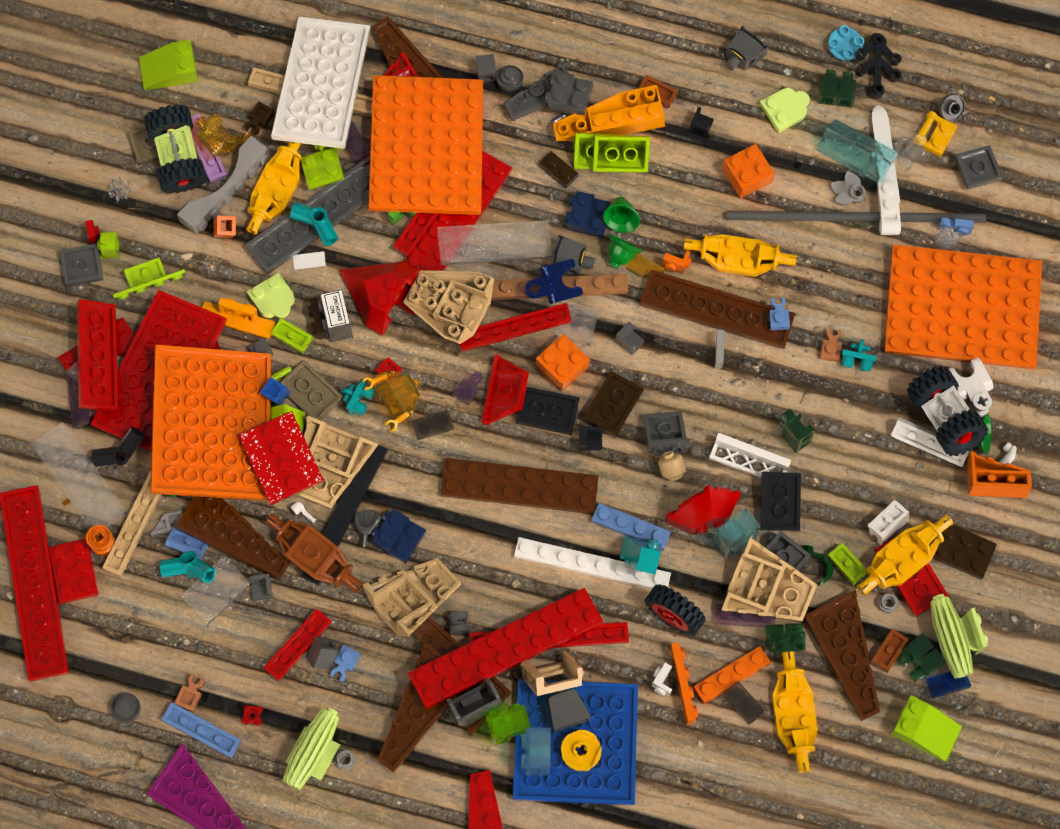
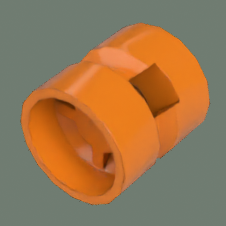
[86,525,116,556]

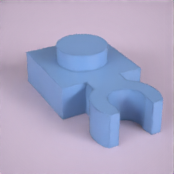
[939,218,974,236]
[769,297,790,330]
[330,645,361,683]

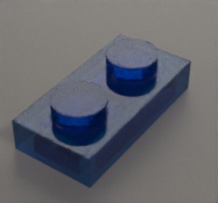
[926,671,971,699]

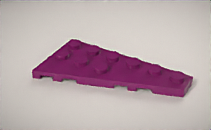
[147,744,246,829]

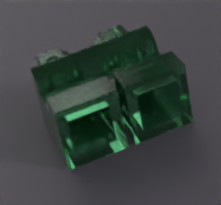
[818,69,856,108]
[779,409,815,453]
[765,623,806,652]
[897,633,946,682]

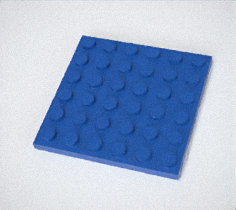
[513,679,638,806]

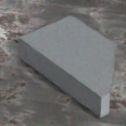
[714,330,725,369]
[151,509,184,537]

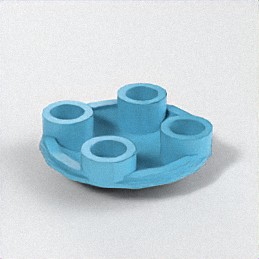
[828,25,864,61]

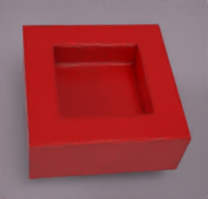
[85,220,101,244]
[375,357,402,384]

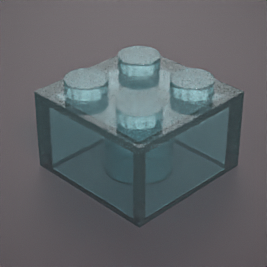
[712,508,760,559]
[521,727,551,776]

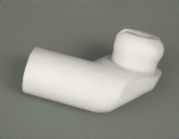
[999,442,1017,464]

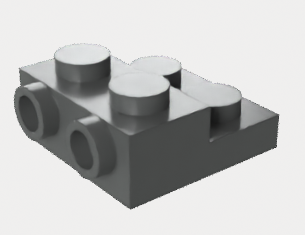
[545,71,594,116]
[644,411,687,456]
[766,530,811,571]

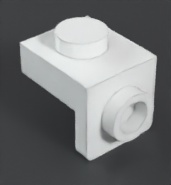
[652,662,672,696]

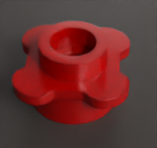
[242,705,263,726]

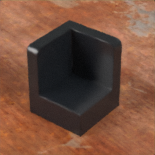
[689,107,714,139]
[579,426,602,451]

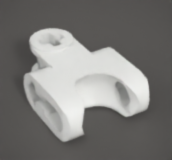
[949,357,993,417]

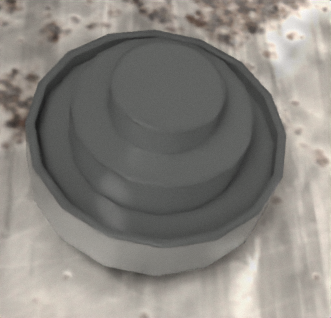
[497,65,524,92]
[938,94,965,121]
[110,693,141,723]

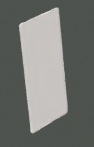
[293,251,326,270]

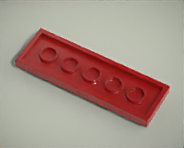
[77,299,118,412]

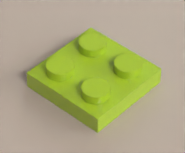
[301,147,345,190]

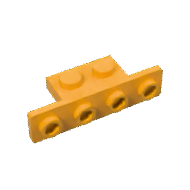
[202,298,275,339]

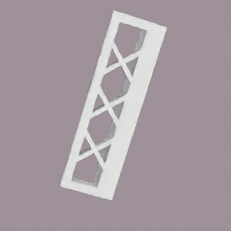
[709,433,791,479]

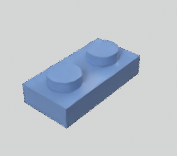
[165,527,209,559]

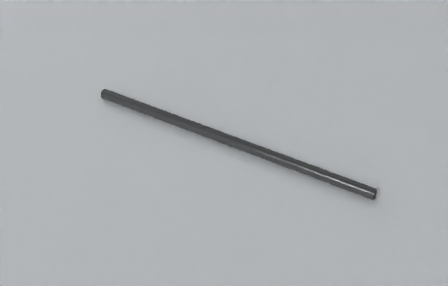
[726,211,986,223]

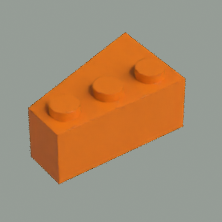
[966,451,1032,498]

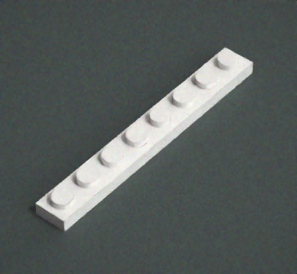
[514,537,671,590]

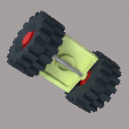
[144,104,207,193]

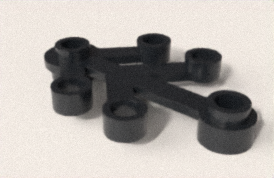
[855,33,902,99]

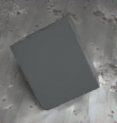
[476,54,497,83]
[616,322,644,355]
[249,574,273,601]
[307,637,339,670]

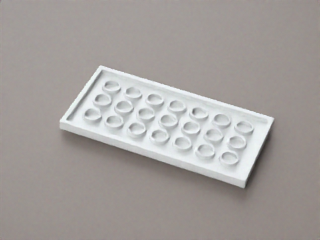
[271,17,370,149]

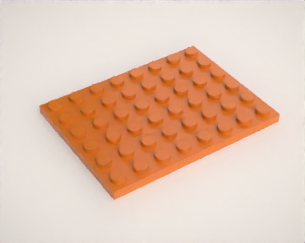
[369,75,483,215]
[884,244,1042,370]
[150,345,271,501]

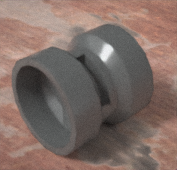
[448,611,470,635]

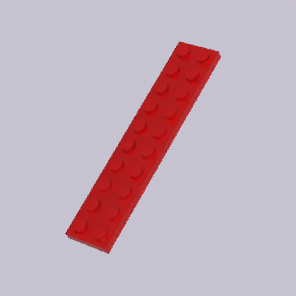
[394,151,512,316]
[0,485,70,682]
[408,587,603,710]

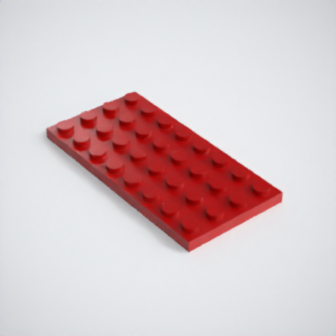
[90,290,227,452]

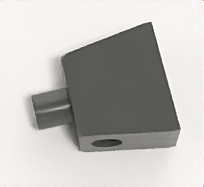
[548,689,591,733]

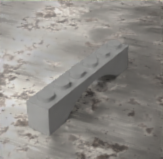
[177,136,270,235]

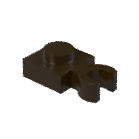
[245,101,275,135]

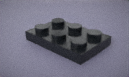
[516,387,580,435]
[760,472,801,532]

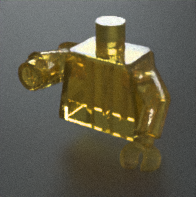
[196,113,252,156]

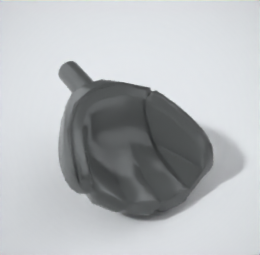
[354,510,381,547]

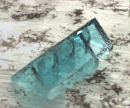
[816,119,899,183]

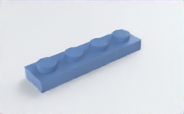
[591,503,671,551]
[161,702,242,759]

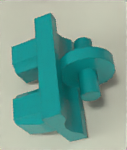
[841,339,877,371]
[341,378,375,416]

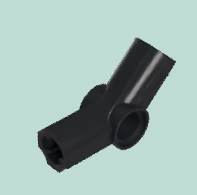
[91,427,146,467]

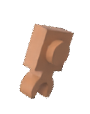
[820,328,842,362]
[174,674,205,713]

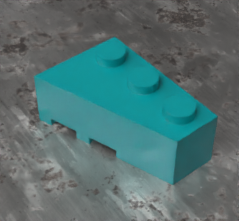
[619,536,662,575]

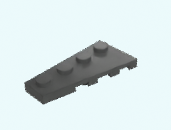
[504,62,568,121]

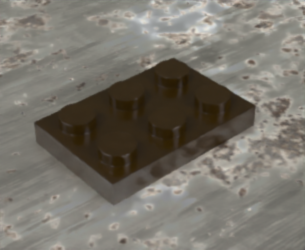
[582,371,644,438]
[932,521,997,580]

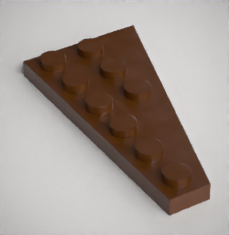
[378,642,459,773]

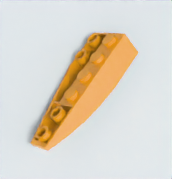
[553,85,665,141]

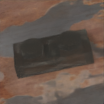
[412,410,454,441]
[723,681,765,725]

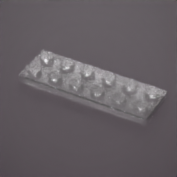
[437,221,552,265]
[31,422,127,528]

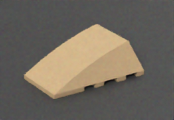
[296,415,379,509]
[721,537,817,621]
[362,558,461,637]

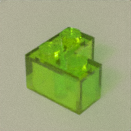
[485,704,531,746]

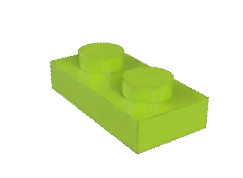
[271,318,313,354]
[827,543,868,586]

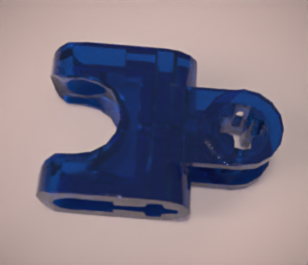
[524,259,584,304]

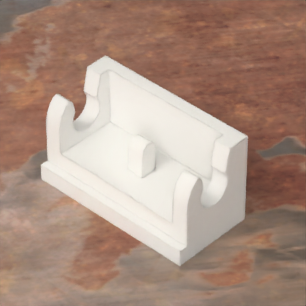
[868,500,909,545]

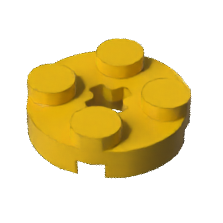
[561,730,602,772]

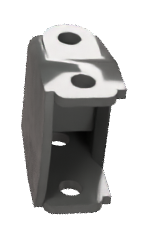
[447,678,501,727]

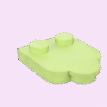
[759,88,810,133]
[247,273,295,318]

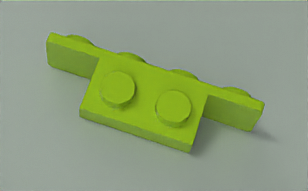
[112,257,185,300]

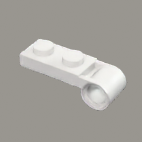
[877,182,901,235]

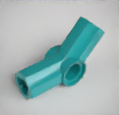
[290,202,339,246]
[159,551,217,584]

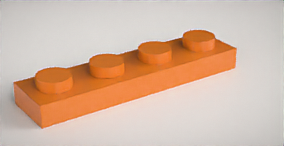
[670,642,698,725]
[693,646,771,704]

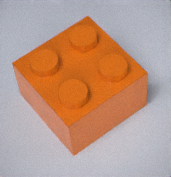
[722,144,775,199]
[536,334,590,391]

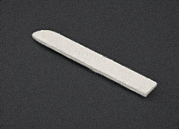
[872,105,900,203]

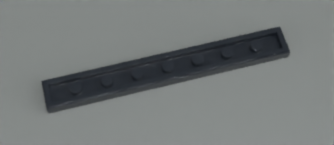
[301,445,388,586]

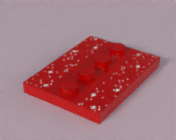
[239,411,324,506]

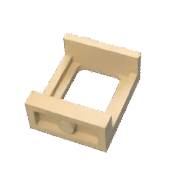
[521,650,584,696]

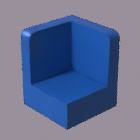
[260,377,291,406]

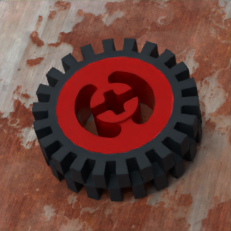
[644,584,706,636]

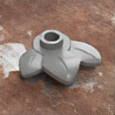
[831,171,866,205]

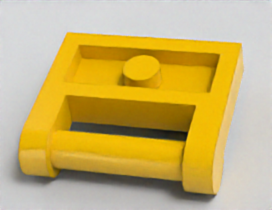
[912,111,958,158]

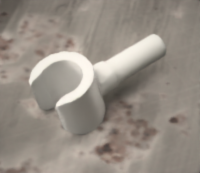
[291,502,316,523]

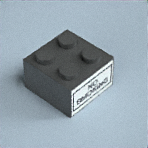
[318,289,353,342]

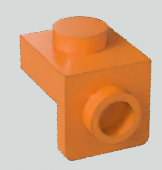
[662,250,692,274]

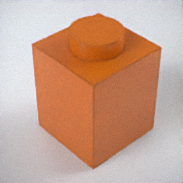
[214,216,236,238]

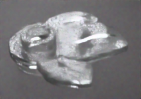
[895,134,928,170]

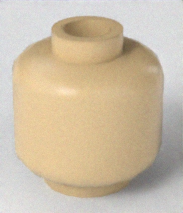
[658,451,686,481]

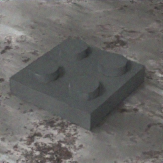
[954,145,1003,190]
[60,243,104,287]

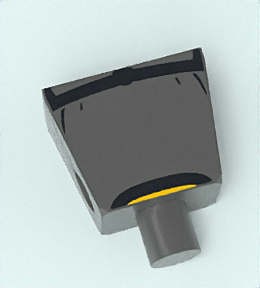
[725,26,769,71]
[550,235,595,276]

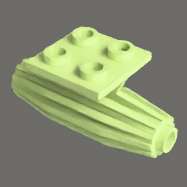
[930,594,988,679]
[282,707,340,790]

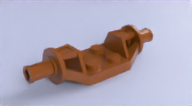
[265,513,364,594]

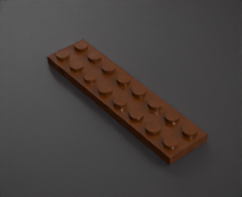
[640,270,795,349]
[440,458,599,514]

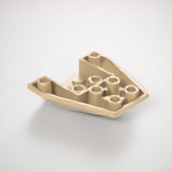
[403,270,494,344]

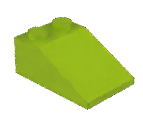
[139,39,198,91]
[891,695,962,762]

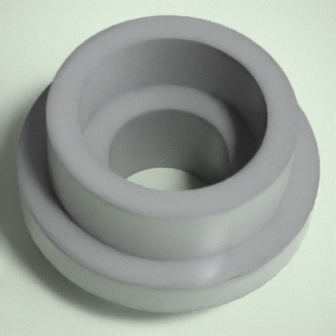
[878,593,898,613]
[335,749,355,770]

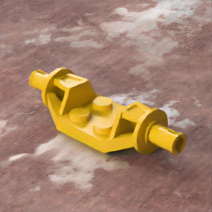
[246,142,302,235]
[684,234,797,277]
[857,514,953,596]
[772,651,818,773]

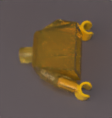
[361,370,421,431]

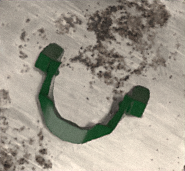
[800,545,833,586]

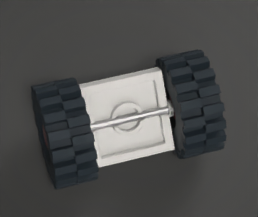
[907,365,989,456]

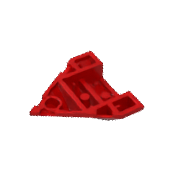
[339,261,420,335]
[665,485,741,535]

